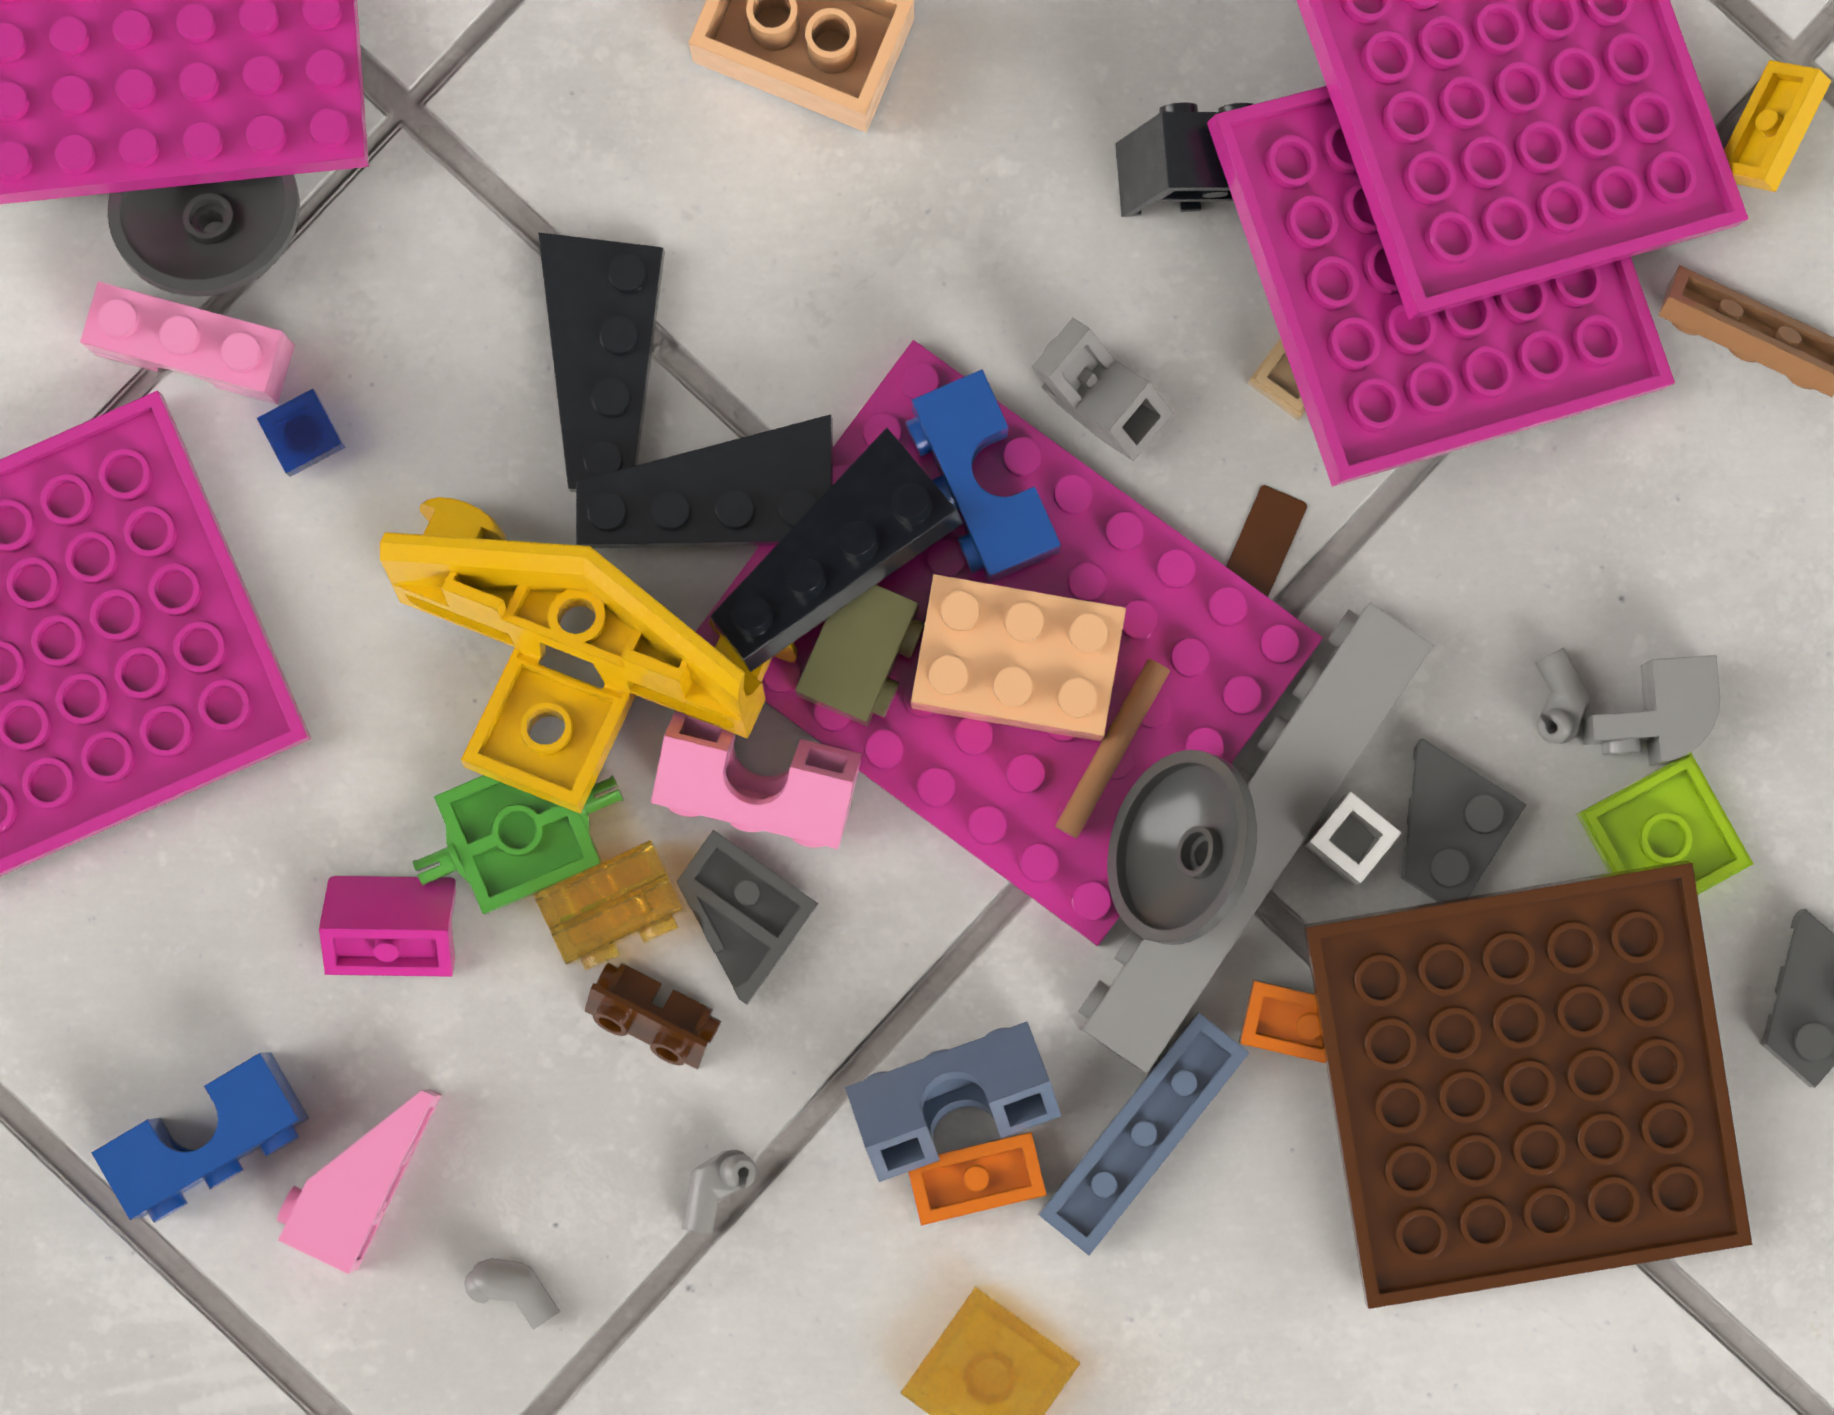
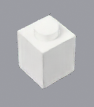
[1303,792,1401,886]

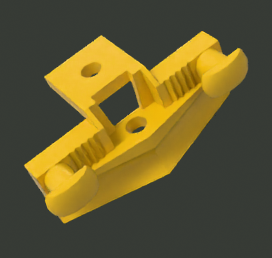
[380,497,797,814]

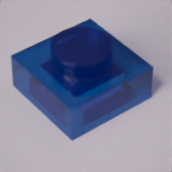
[257,388,346,477]

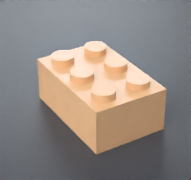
[688,0,915,133]
[911,574,1126,742]

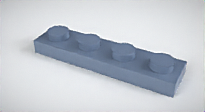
[1038,1012,1249,1256]

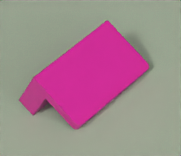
[319,876,456,977]

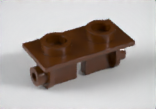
[584,962,722,1070]

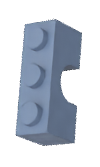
[845,1021,1061,1182]

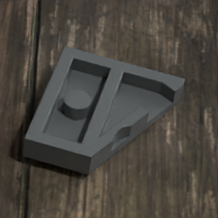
[1401,738,1527,902]
[676,830,818,1005]
[1761,909,1834,1088]

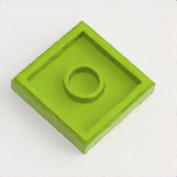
[1576,752,1754,895]

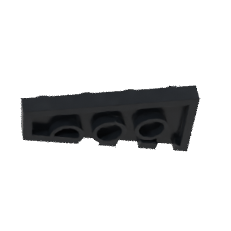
[538,232,665,492]
[576,414,833,548]
[710,428,963,672]

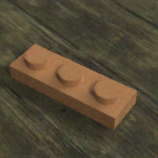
[1658,265,1834,397]

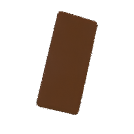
[1226,485,1307,597]

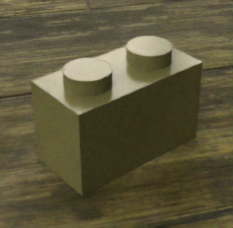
[795,585,925,727]

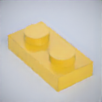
[1724,60,1831,192]

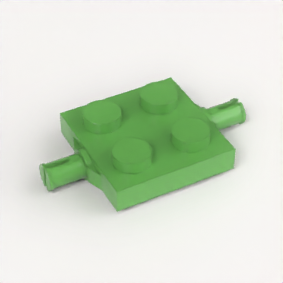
[412,775,624,915]

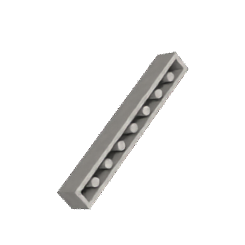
[1078,603,1434,1073]

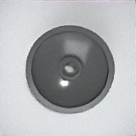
[107,175,300,297]
[1107,750,1257,945]

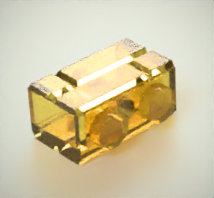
[534,840,686,971]

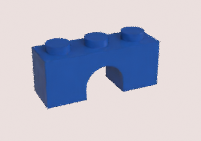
[905,369,1061,584]
[91,1052,309,1223]

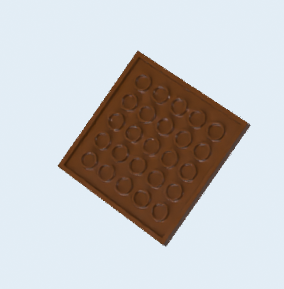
[1303,860,1753,1309]

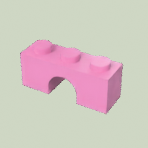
[80,282,295,405]
[651,711,862,849]

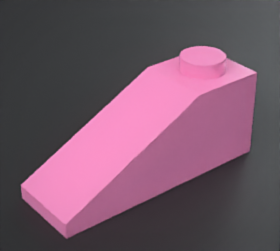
[277,1089,441,1274]

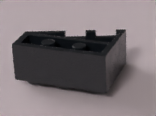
[1115,102,1253,217]

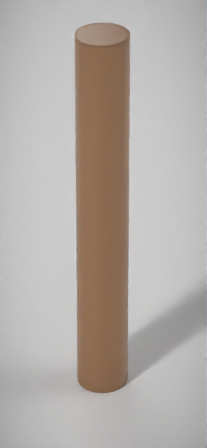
[1055,658,1170,839]

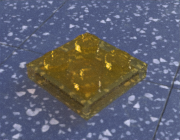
[900,1286,1081,1415]

